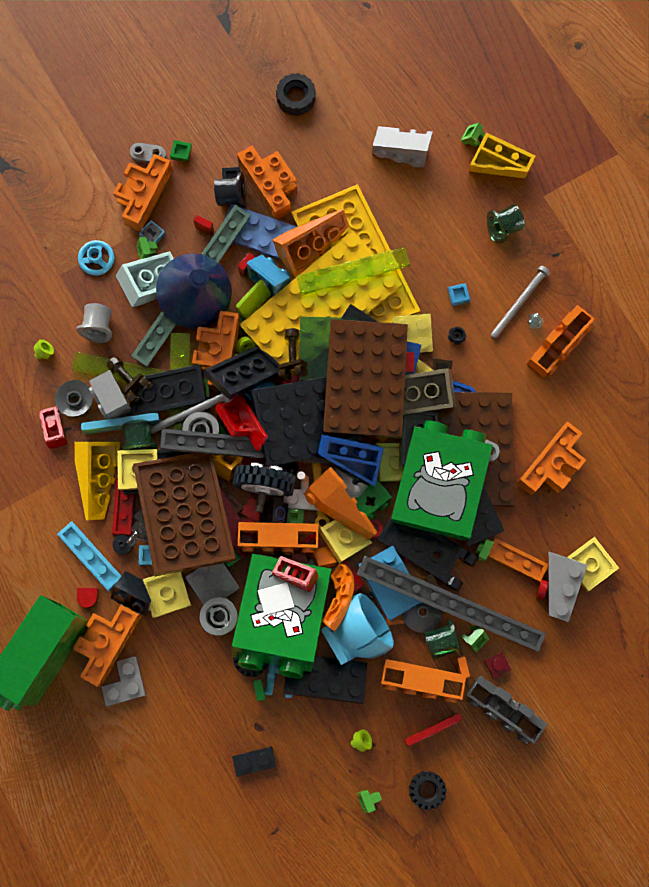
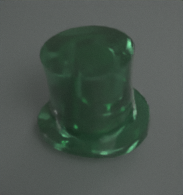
[487,204,525,244]
[121,419,158,450]
[424,619,463,661]

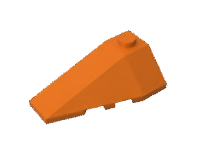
[272,209,349,277]
[303,467,377,540]

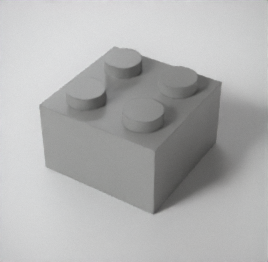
[89,370,132,420]

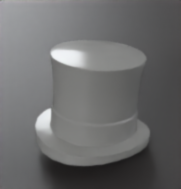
[76,303,112,343]
[182,412,220,434]
[199,597,238,636]

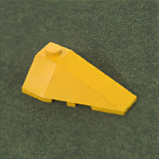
[75,442,120,520]

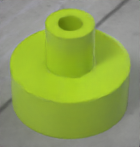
[236,336,256,354]
[34,340,54,359]
[351,729,372,752]

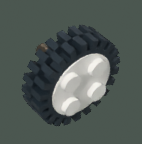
[233,463,296,513]

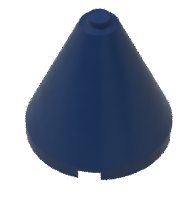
[156,253,232,329]

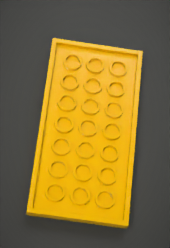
[291,184,420,323]
[240,230,402,377]

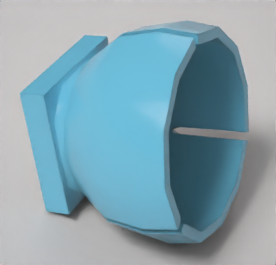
[321,593,394,665]

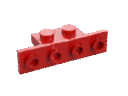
[215,394,268,451]

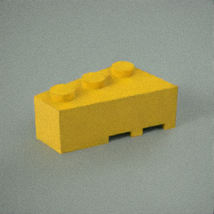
[469,133,536,179]

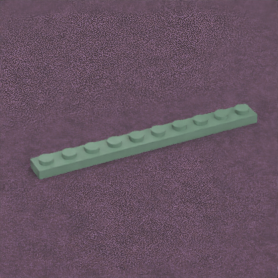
[131,205,250,367]

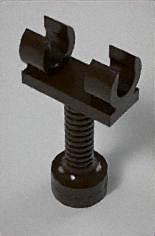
[278,328,307,381]
[107,357,153,404]

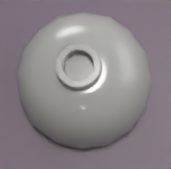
[333,465,369,498]

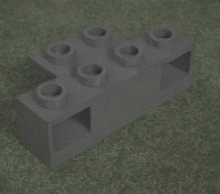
[464,675,547,745]

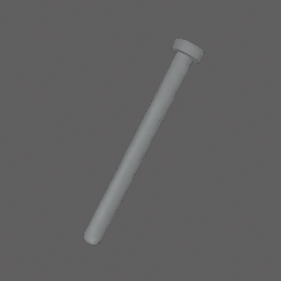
[491,266,550,339]
[149,394,233,434]

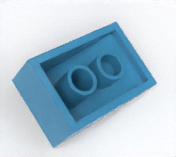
[359,546,423,621]

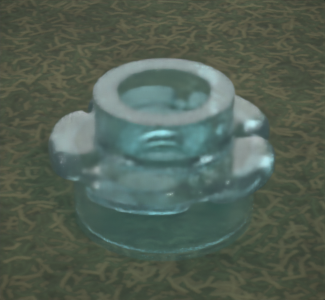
[527,312,545,329]

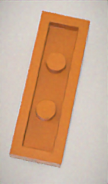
[487,538,549,582]

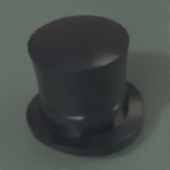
[214,172,247,208]

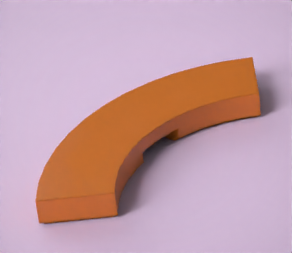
[322,562,354,631]

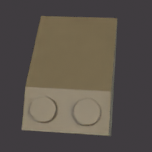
[403,368,457,415]

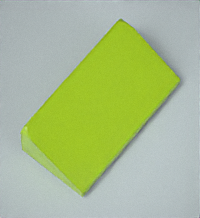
[236,280,271,320]

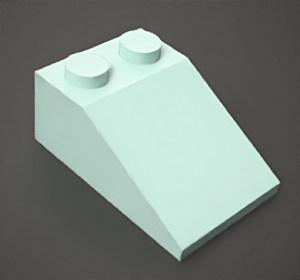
[116,251,174,307]

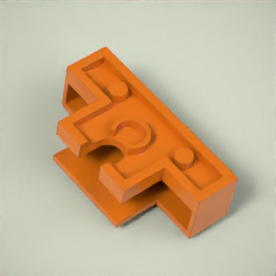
[237,145,297,220]
[113,154,173,232]
[527,305,595,378]
[192,311,241,391]
[516,421,586,496]
[238,522,318,556]
[73,605,141,687]
[380,659,466,703]

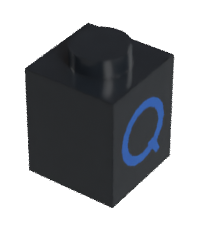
[259,497,289,523]

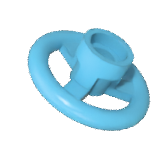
[78,240,115,276]

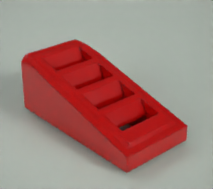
[272,556,319,592]

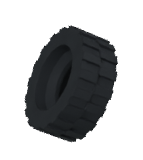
[276,73,316,116]

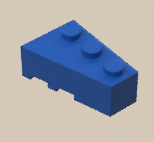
[318,434,384,486]

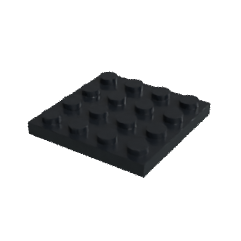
[250,377,339,468]

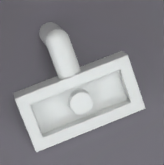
[284,472,320,511]

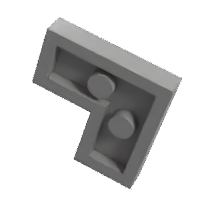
[102,656,146,707]

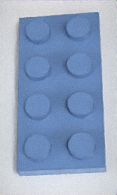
[224,204,297,260]

